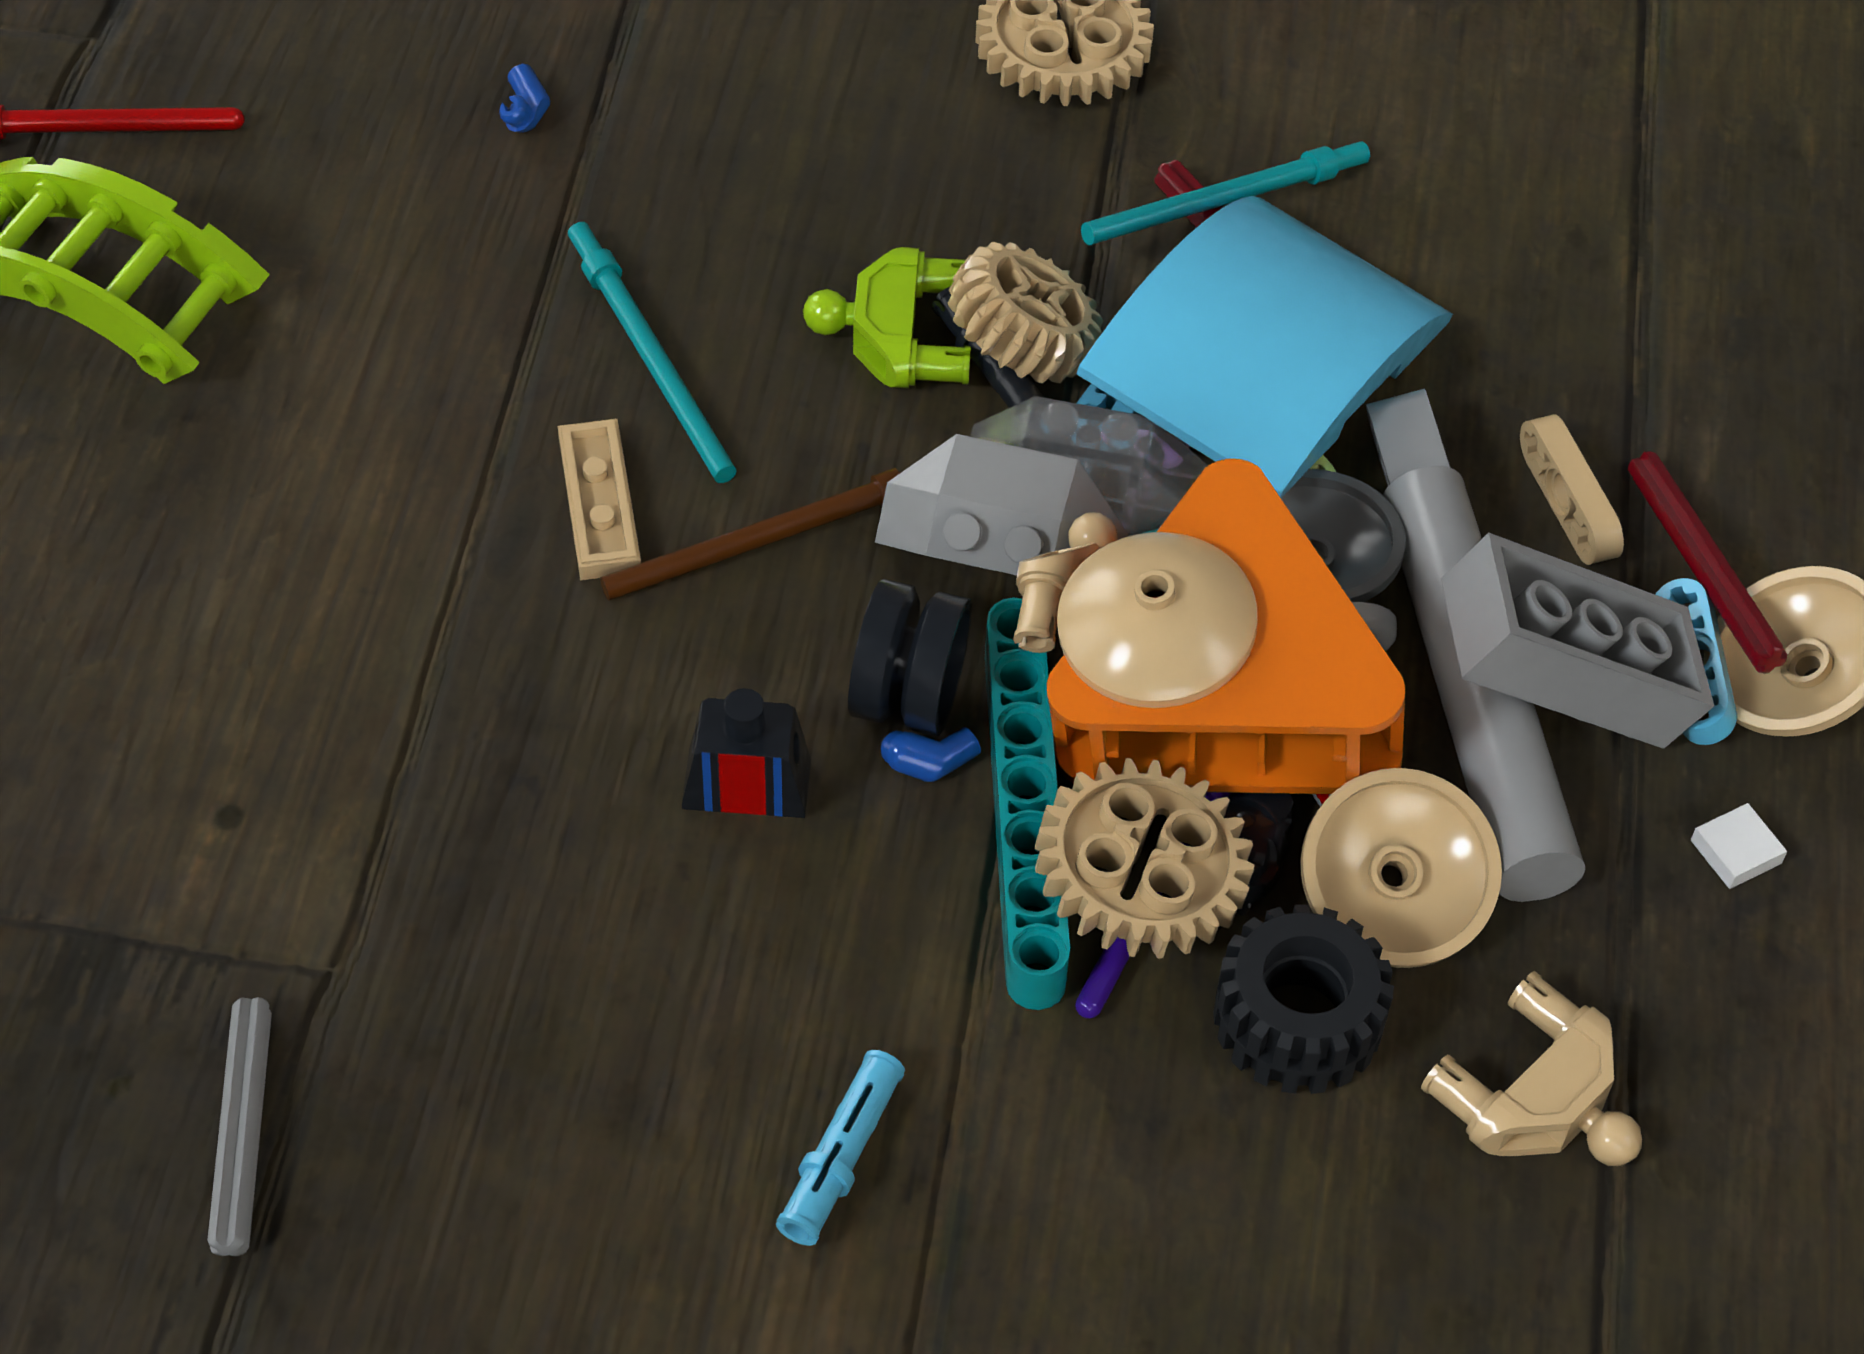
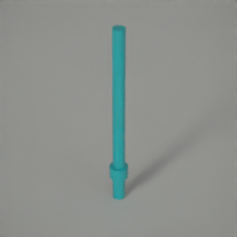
[1081,141,1370,245]
[568,222,737,483]

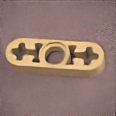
[1520,414,1624,565]

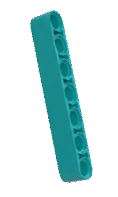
[985,597,1070,1010]

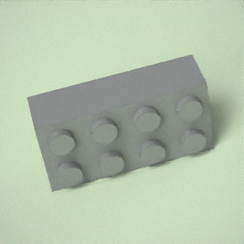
[1441,532,1714,749]

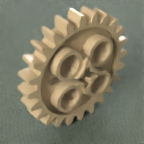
[975,0,1154,106]
[1034,758,1254,959]

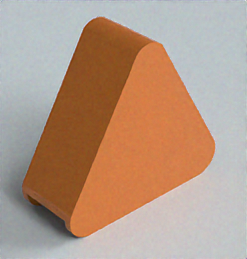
[1047,459,1405,794]

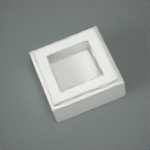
[1691,803,1787,889]

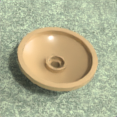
[1057,532,1258,708]
[1704,566,1864,737]
[1301,768,1502,968]

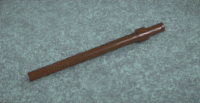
[600,468,903,601]

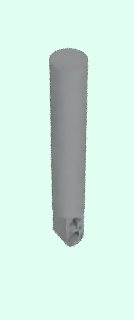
[1366,388,1585,902]

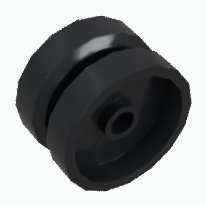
[848,579,972,737]

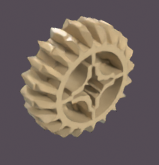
[947,242,1104,384]

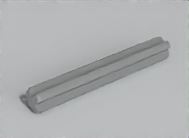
[207,997,272,1256]

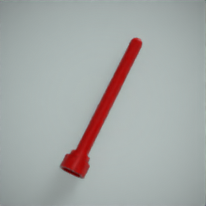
[0,104,245,139]

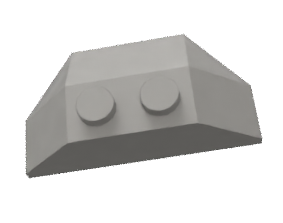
[875,434,1129,575]

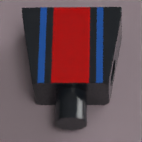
[682,688,811,818]

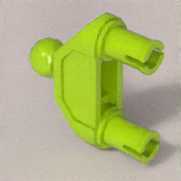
[803,247,971,389]

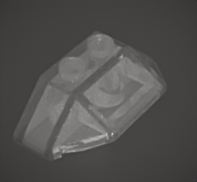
[970,396,1208,536]

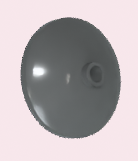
[1281,469,1406,602]

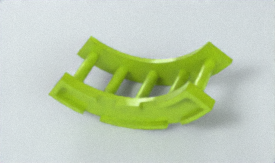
[0,157,270,384]

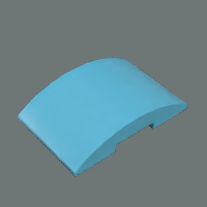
[1076,196,1453,498]

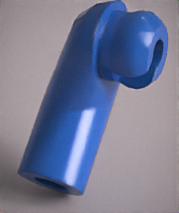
[881,727,981,782]

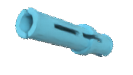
[776,1050,905,1246]

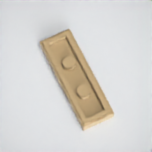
[557,419,641,581]

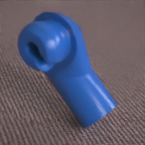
[499,64,551,133]

